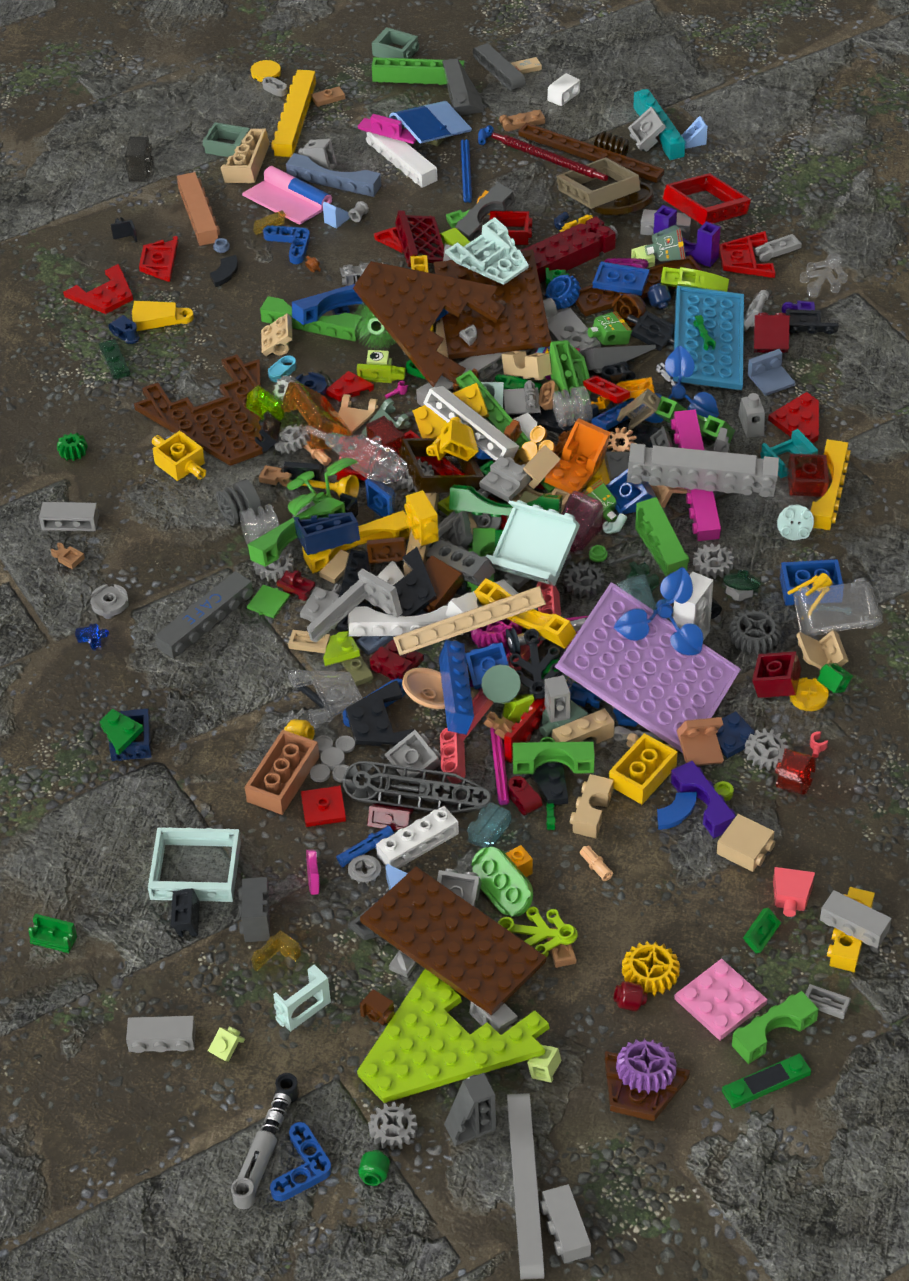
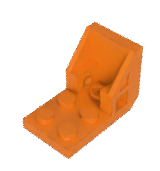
[544,418,611,497]

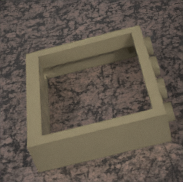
[557,157,641,209]

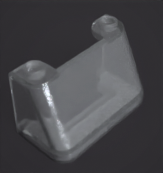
[793,578,883,637]

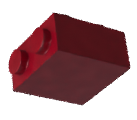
[754,313,790,353]

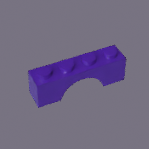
[671,761,736,838]

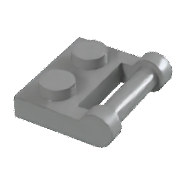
[744,290,769,332]

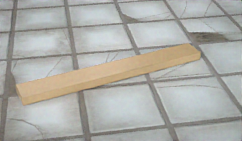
[393,586,546,655]

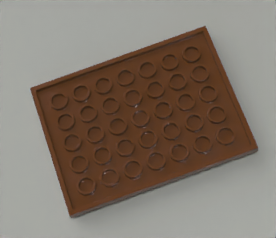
[434,250,551,359]

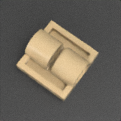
[261,314,292,356]

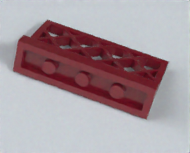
[395,210,444,267]

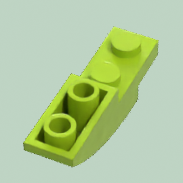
[661,267,729,292]

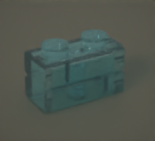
[467,802,511,848]

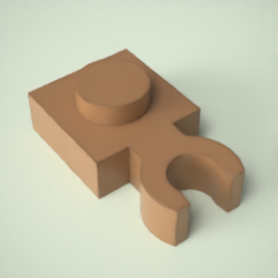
[51,543,85,570]
[484,711,514,739]

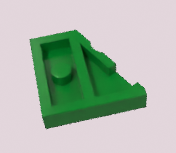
[100,709,144,755]

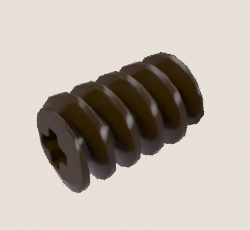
[594,131,629,156]

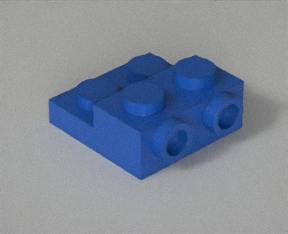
[465,642,509,690]

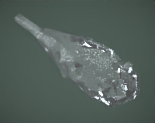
[305,425,407,484]

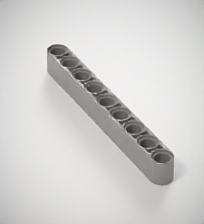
[507,1093,544,1280]

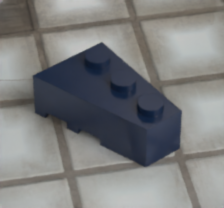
[293,512,360,555]

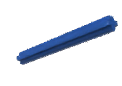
[461,139,472,203]

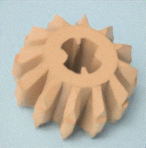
[607,427,637,452]

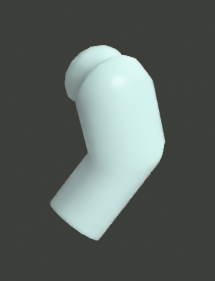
[602,513,627,534]

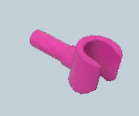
[385,381,408,399]

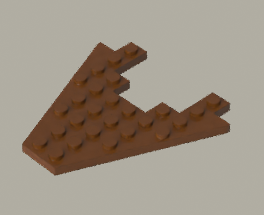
[353,261,505,387]
[134,354,263,466]

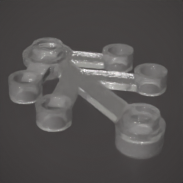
[800,253,848,298]

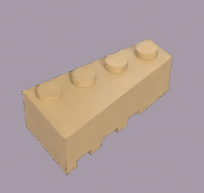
[221,129,270,183]

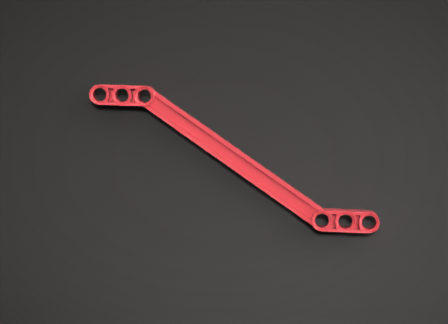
[440,582,561,784]

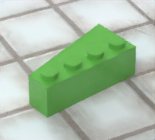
[635,497,689,576]

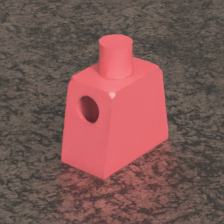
[773,867,815,917]

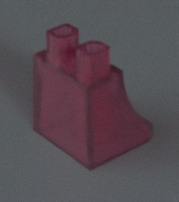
[562,491,603,552]

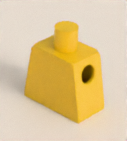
[440,417,478,461]

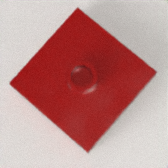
[301,786,346,827]

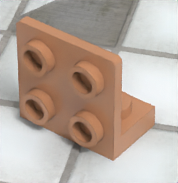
[676,717,724,766]

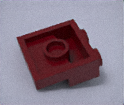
[370,639,424,680]

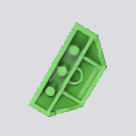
[549,340,592,408]

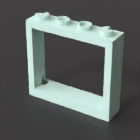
[148,827,241,902]

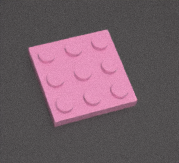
[675,958,767,1041]

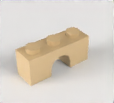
[502,351,552,380]
[552,708,614,744]
[570,774,613,838]

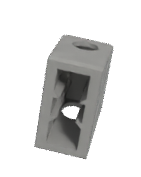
[298,139,337,170]
[738,393,765,438]

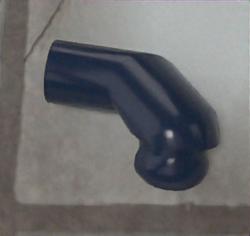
[554,212,569,230]

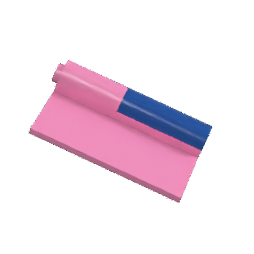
[243,166,332,225]

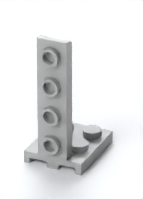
[307,569,402,642]

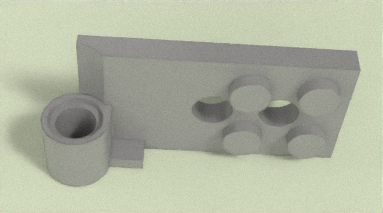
[543,298,601,352]

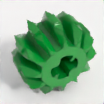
[57,433,88,461]

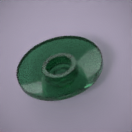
[723,570,761,591]

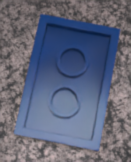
[592,262,650,296]

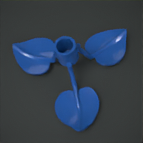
[638,345,719,423]
[614,567,704,655]

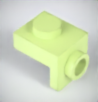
[208,1026,245,1062]

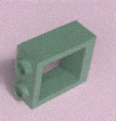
[372,27,419,59]
[203,122,250,157]

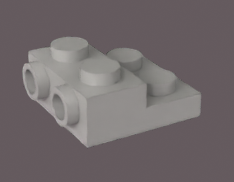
[628,107,666,152]
[479,456,531,502]
[384,730,441,785]
[437,869,482,907]

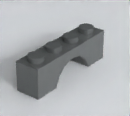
[455,182,515,242]

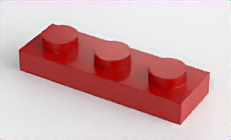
[583,376,630,403]

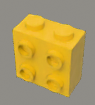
[404,490,439,546]

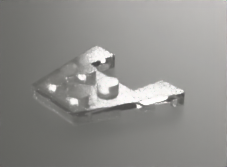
[288,670,363,729]

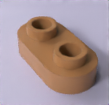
[539,380,559,410]

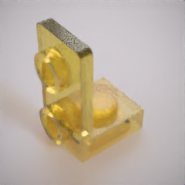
[251,930,301,971]

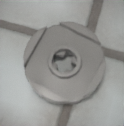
[90,584,129,619]

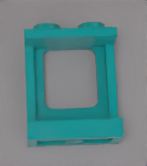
[760,429,818,478]

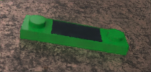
[722,1053,811,1109]

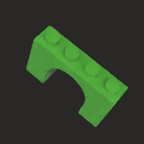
[655,396,735,443]

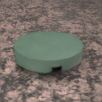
[481,664,521,704]

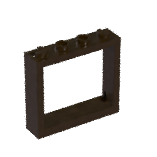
[398,438,484,493]

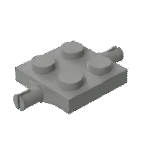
[300,584,341,630]

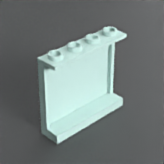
[486,500,580,586]

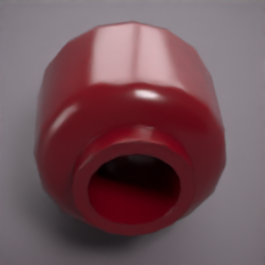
[613,981,647,1011]

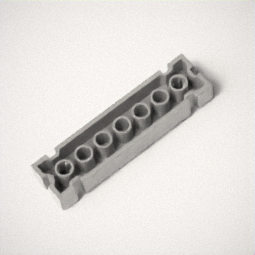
[627,443,779,497]

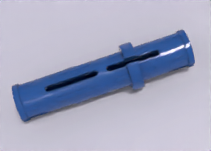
[336,825,394,867]

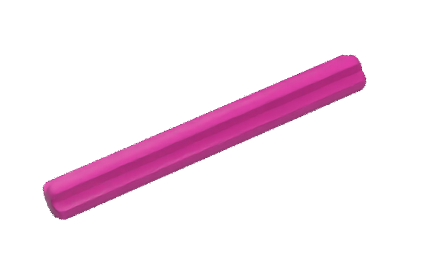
[490,728,509,805]

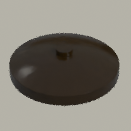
[592,182,654,215]

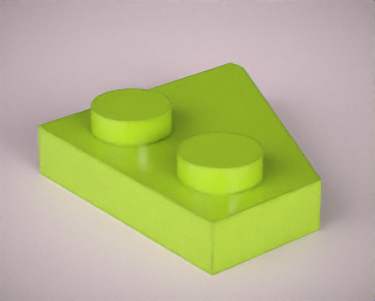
[323,631,360,666]

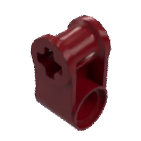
[508,776,543,816]

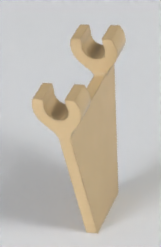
[331,394,378,437]

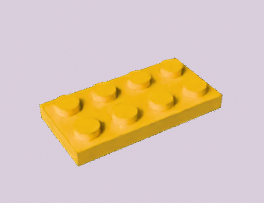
[412,383,490,438]

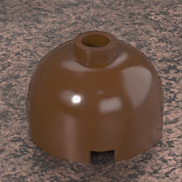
[612,293,646,327]

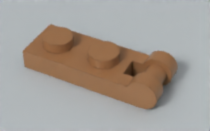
[499,110,545,131]

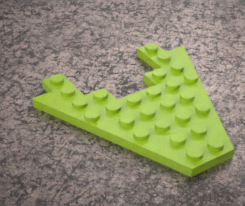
[357,969,550,1103]

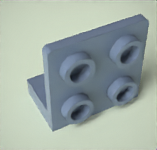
[748,349,795,396]

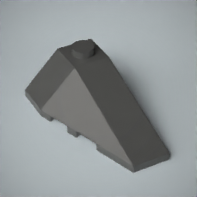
[442,58,484,115]
[580,345,656,373]

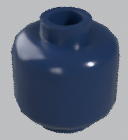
[647,283,672,310]

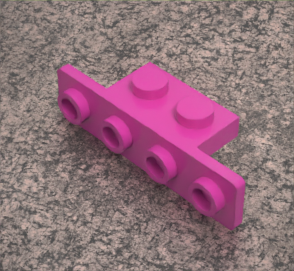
[358,114,417,144]

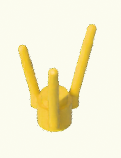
[787,573,833,620]

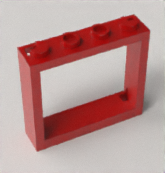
[662,173,751,225]

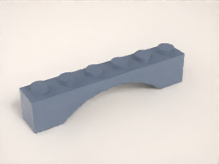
[286,153,381,197]

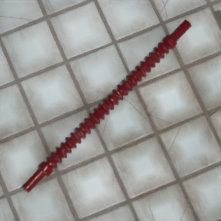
[491,132,608,181]

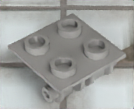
[340,263,369,286]
[503,380,541,415]

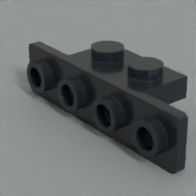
[786,310,839,334]

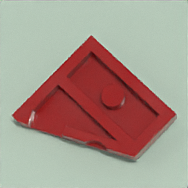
[326,371,374,402]

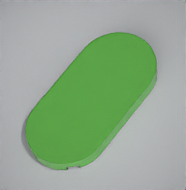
[471,847,533,917]

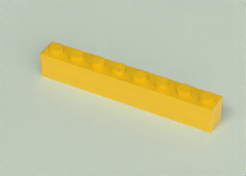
[271,70,316,157]

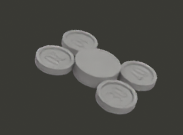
[310,735,355,783]

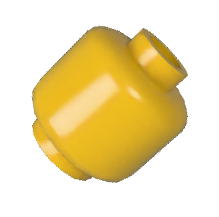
[284,719,315,740]

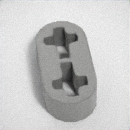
[262,77,288,97]

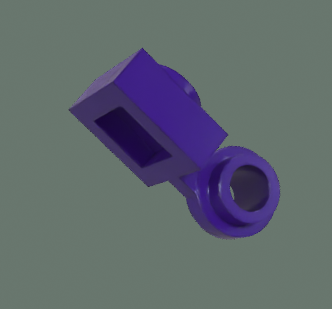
[782,301,815,314]

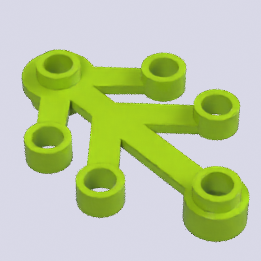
[498,907,578,957]

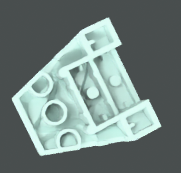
[445,217,529,285]

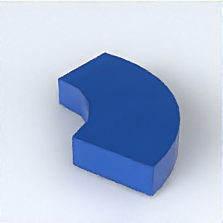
[657,792,697,830]

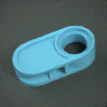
[268,355,297,382]

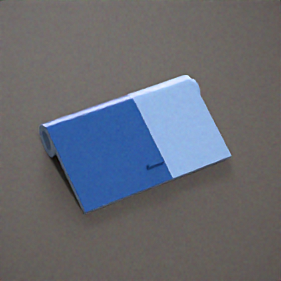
[389,101,472,144]

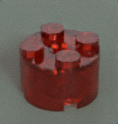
[775,749,816,794]

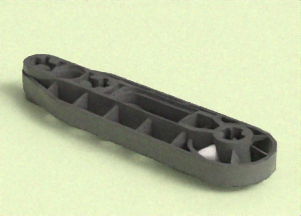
[343,761,493,815]

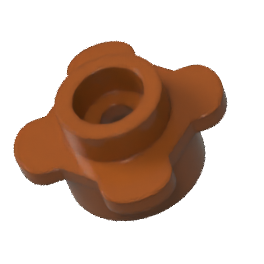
[305,256,321,272]

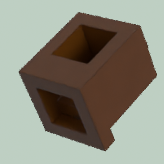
[360,989,395,1026]

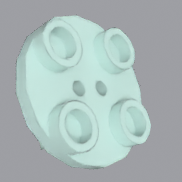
[777,504,814,540]

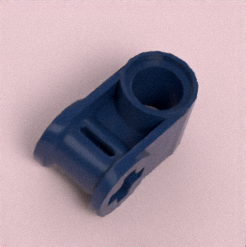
[108,315,140,344]

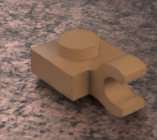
[259,465,292,487]

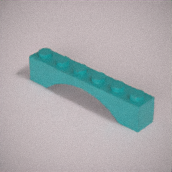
[633,89,685,160]

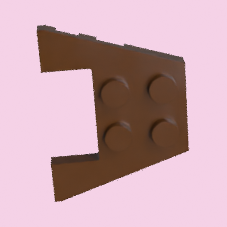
[604,1051,690,1121]

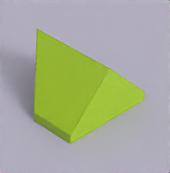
[502,694,534,724]

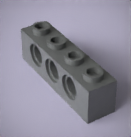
[425,539,495,586]

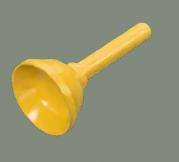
[302,475,359,498]

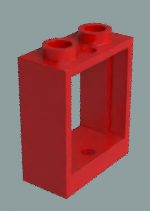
[490,211,532,245]

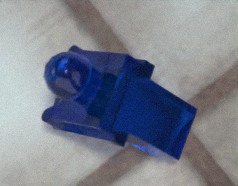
[75,624,109,650]

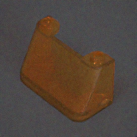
[281,382,352,449]

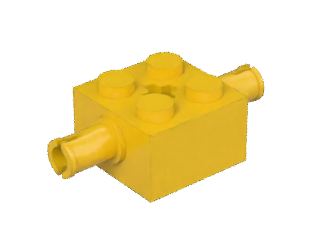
[152,431,206,481]

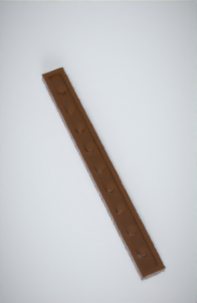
[518,123,664,183]

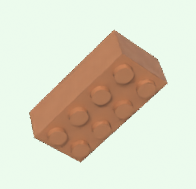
[245,730,319,815]

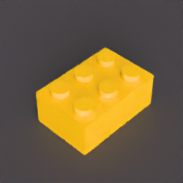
[609,733,678,805]

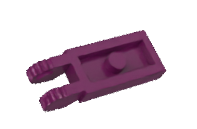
[604,258,649,269]

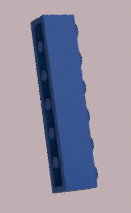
[439,640,474,735]

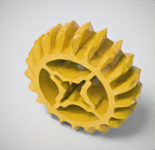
[622,941,680,996]

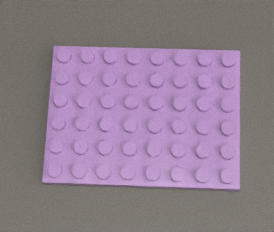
[555,582,741,753]

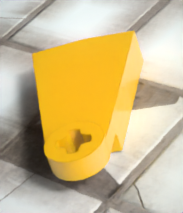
[132,301,194,331]

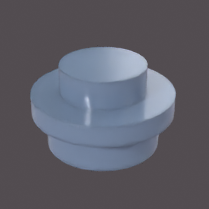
[213,238,230,253]

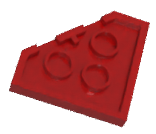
[768,392,819,444]

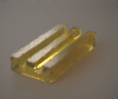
[253,210,286,235]

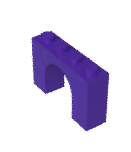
[654,205,721,267]

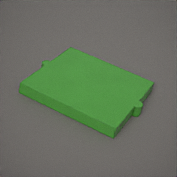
[247,585,290,618]

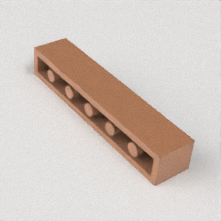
[177,172,220,246]

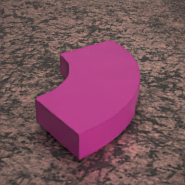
[306,849,319,895]

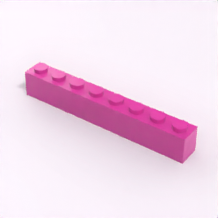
[671,409,721,541]

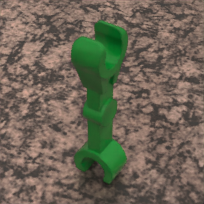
[693,315,716,351]
[546,803,555,830]

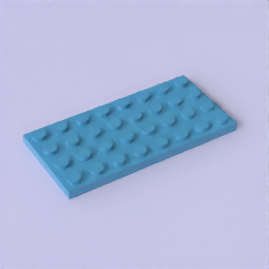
[673,285,744,390]

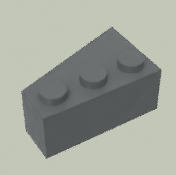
[239,877,270,942]
[444,1073,496,1146]

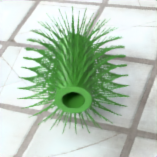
[352,303,395,350]

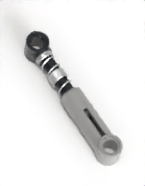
[231,1073,299,1209]

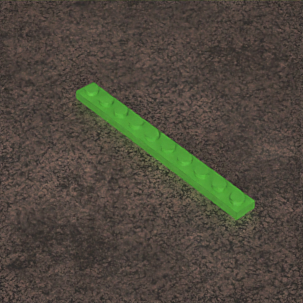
[456,370,556,493]

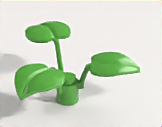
[287,458,358,516]

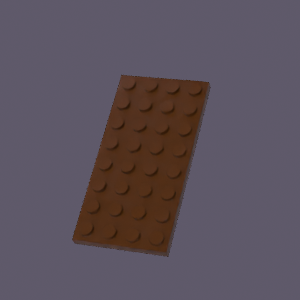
[360,867,547,1015]

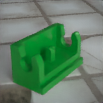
[28,914,77,953]

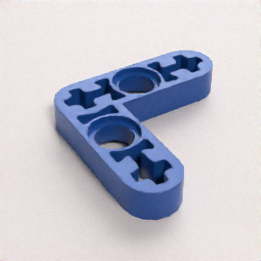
[263,225,310,264]
[270,1122,332,1201]

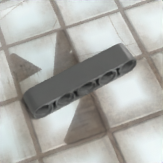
[473,43,526,91]

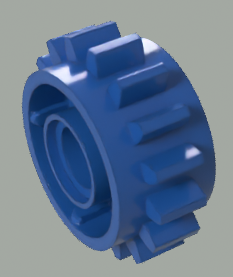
[545,274,581,309]

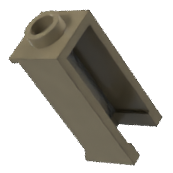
[617,388,661,430]

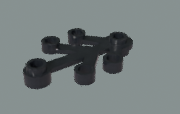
[510,629,563,699]

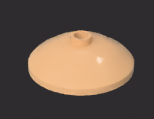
[402,668,445,709]

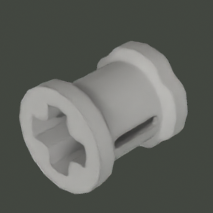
[348,201,369,222]

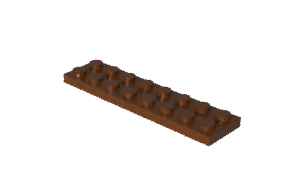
[575,255,703,316]

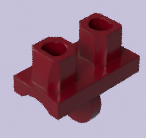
[276,570,315,601]

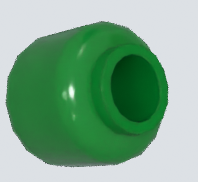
[358,1150,390,1186]

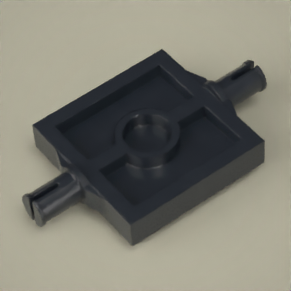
[626,311,675,351]

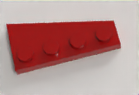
[504,698,546,763]

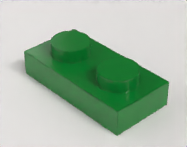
[743,908,781,953]

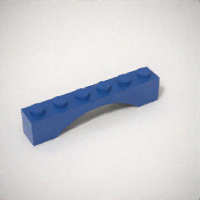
[292,284,365,325]

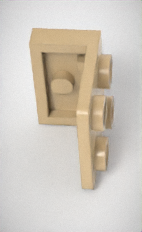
[797,630,849,670]

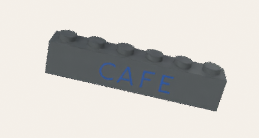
[155,571,253,659]

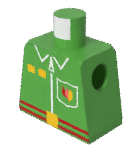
[587,311,632,345]
[573,480,618,523]

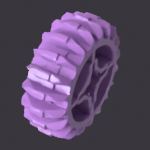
[616,1038,677,1094]

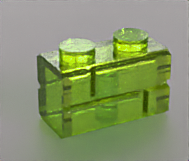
[246,385,285,421]

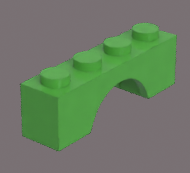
[467,528,495,592]
[513,741,595,774]
[732,991,819,1064]

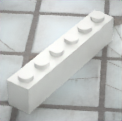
[366,132,438,188]
[423,386,519,461]

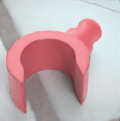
[810,731,828,758]

